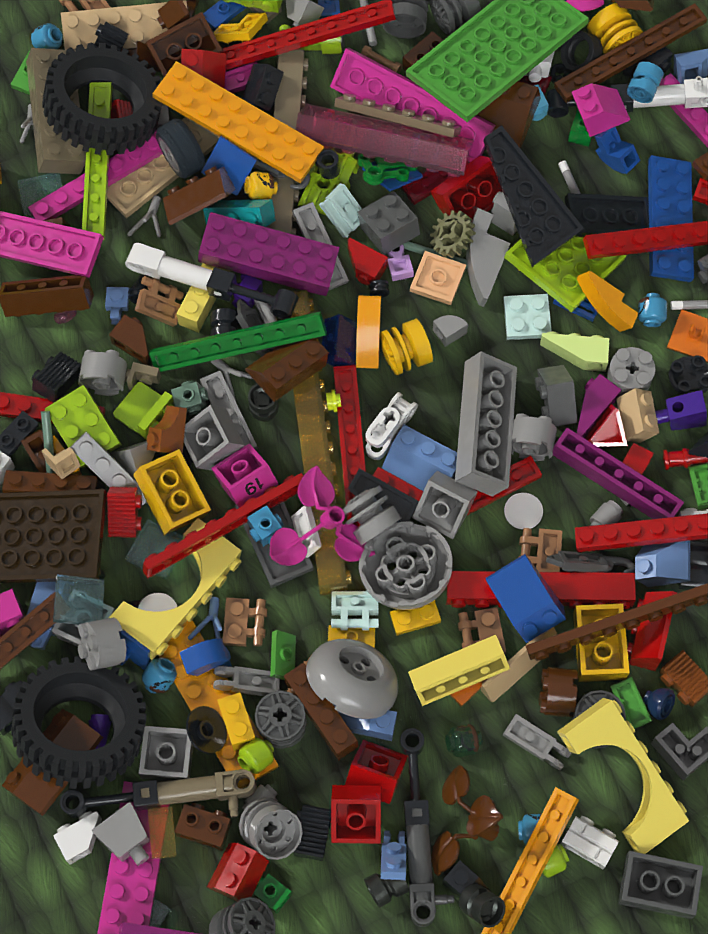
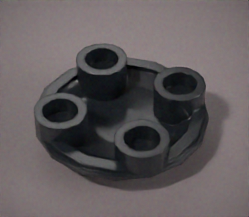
[668,355,708,395]

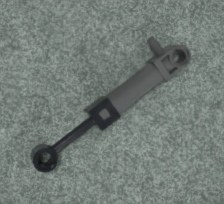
[400,728,455,927]

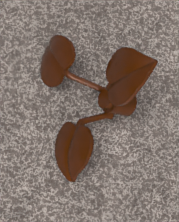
[431,765,503,876]

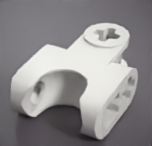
[366,392,418,460]

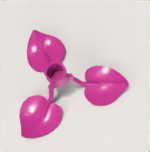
[270,466,375,566]

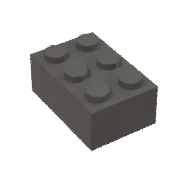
[618,851,703,919]

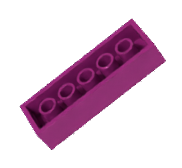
[198,212,340,296]

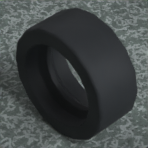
[561,31,603,71]

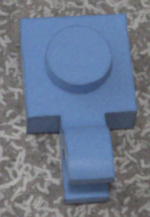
[105,287,129,325]

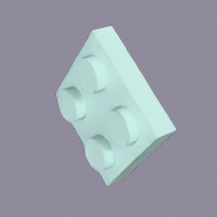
[503,294,551,340]

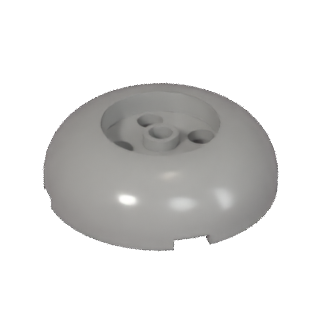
[359,522,453,610]
[306,638,398,719]

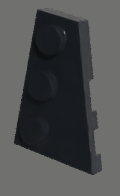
[348,468,419,538]

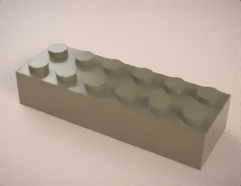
[26,48,86,174]

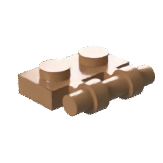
[135,276,184,327]
[518,528,563,572]
[223,598,267,647]
[458,607,506,655]

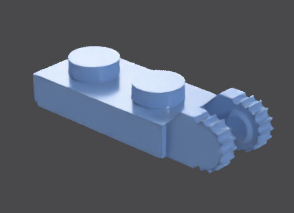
[381,831,406,880]

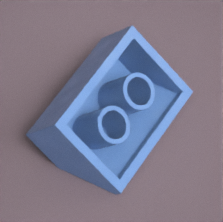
[382,424,457,491]

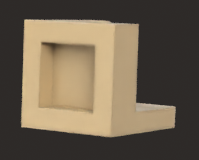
[42,447,81,479]

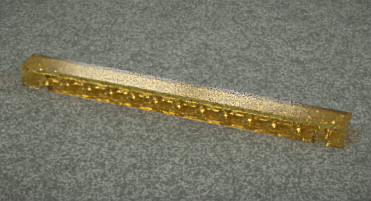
[291,290,352,596]

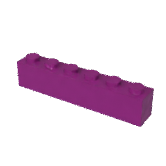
[553,428,684,519]

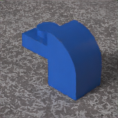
[594,127,640,174]
[179,638,232,676]

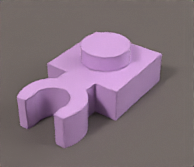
[388,245,414,281]

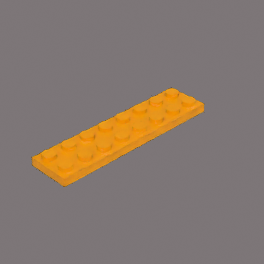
[153,61,324,184]
[158,620,279,789]

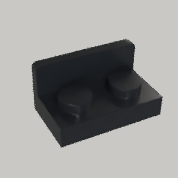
[0,411,39,457]

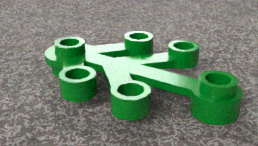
[357,134,419,185]

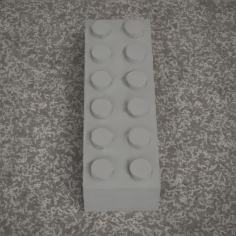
[455,352,517,496]

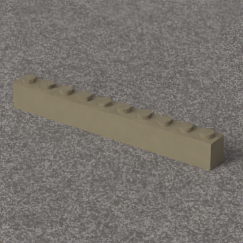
[267,49,309,235]

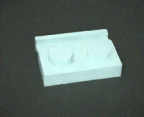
[319,183,362,238]

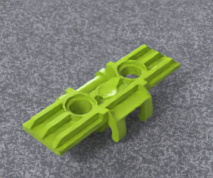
[298,119,365,215]

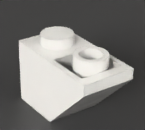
[53,811,102,865]

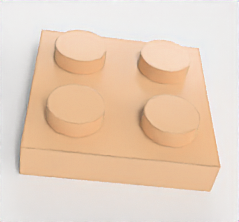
[410,251,466,305]

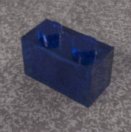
[322,314,357,367]

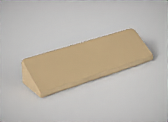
[481,627,558,703]

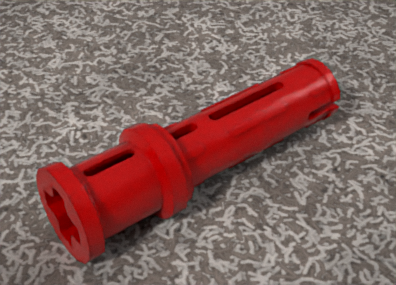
[663,448,708,470]

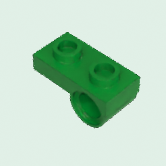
[568,109,592,147]

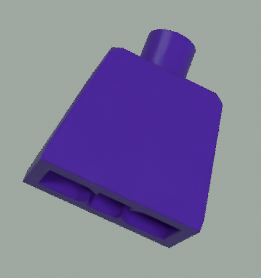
[655,390,707,431]

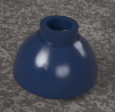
[643,688,675,721]

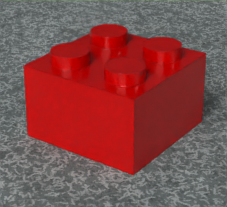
[331,785,381,844]

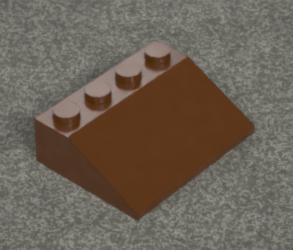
[477,81,541,149]

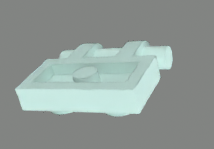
[331,591,379,630]

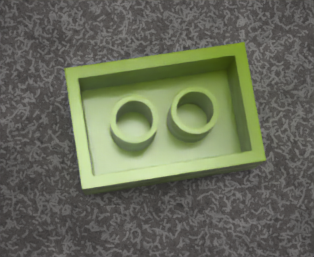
[45,385,122,469]

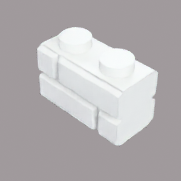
[561,816,619,869]

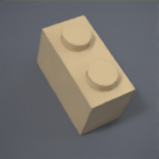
[616,388,659,443]

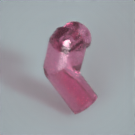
[54,310,77,324]

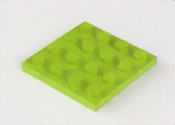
[504,237,627,313]

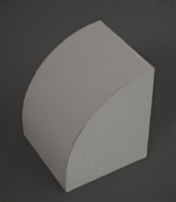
[433,315,468,347]

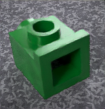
[253,874,292,914]

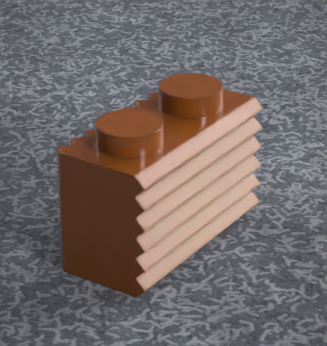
[659,650,708,708]

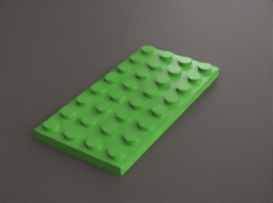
[406,0,589,122]

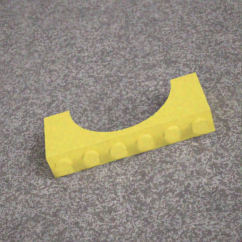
[109,518,242,660]
[557,698,689,854]

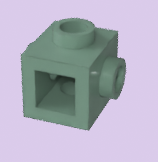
[171,381,209,415]

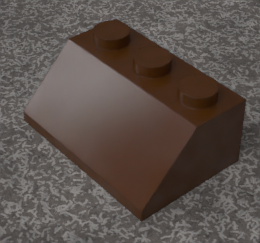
[145,12,222,77]
[163,166,236,225]
[245,338,329,402]

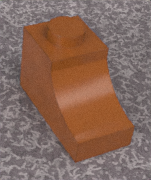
[147,405,187,453]

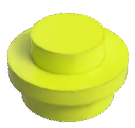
[326,389,341,412]

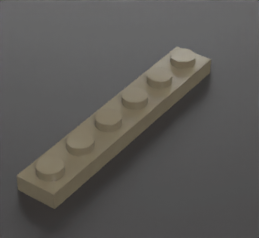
[334,93,461,138]

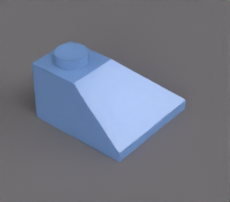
[635,541,690,587]

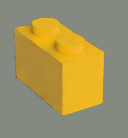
[217,692,256,751]

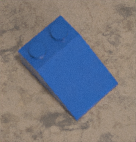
[486,554,566,643]

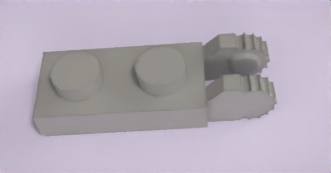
[213,666,280,696]
[503,714,571,770]

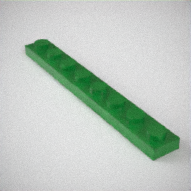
[149,311,327,372]

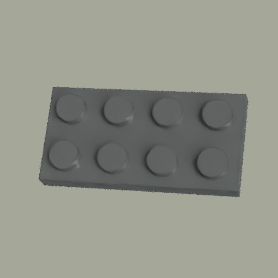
[235,502,314,588]

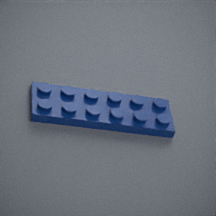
[648,155,694,282]

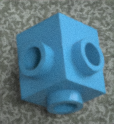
[247,505,284,547]

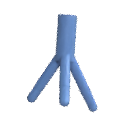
[188,597,222,640]

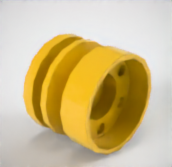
[587,3,643,54]
[380,318,433,375]

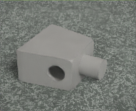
[92,802,150,866]

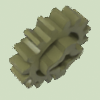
[430,210,476,258]

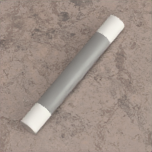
[558,161,581,194]
[670,300,708,310]

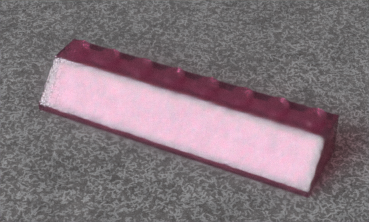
[296,104,474,177]

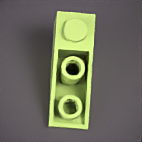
[540,331,609,372]

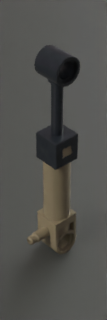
[60,769,257,818]

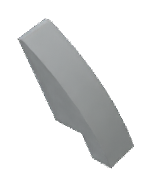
[466,208,511,307]

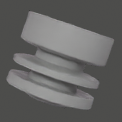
[343,485,402,545]
[239,798,303,860]

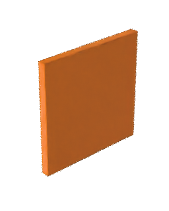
[667,310,708,363]

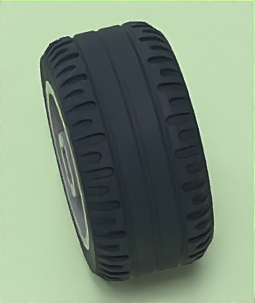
[156,118,205,179]

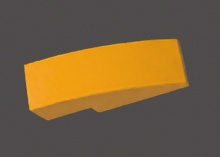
[577,271,638,332]
[356,295,381,369]

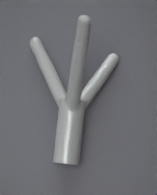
[20,104,33,144]
[127,196,161,237]
[211,359,253,402]

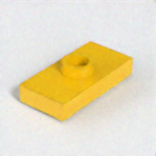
[328,625,375,648]

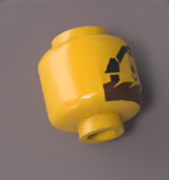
[244,171,278,200]

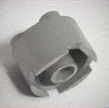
[607,347,655,397]
[78,350,127,396]
[511,414,557,461]
[78,617,126,670]

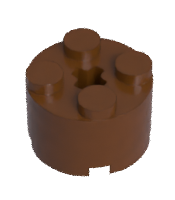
[539,667,578,718]

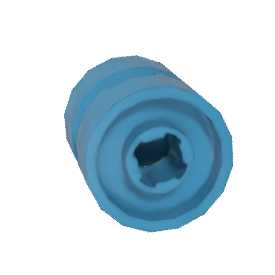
[627,62,664,103]

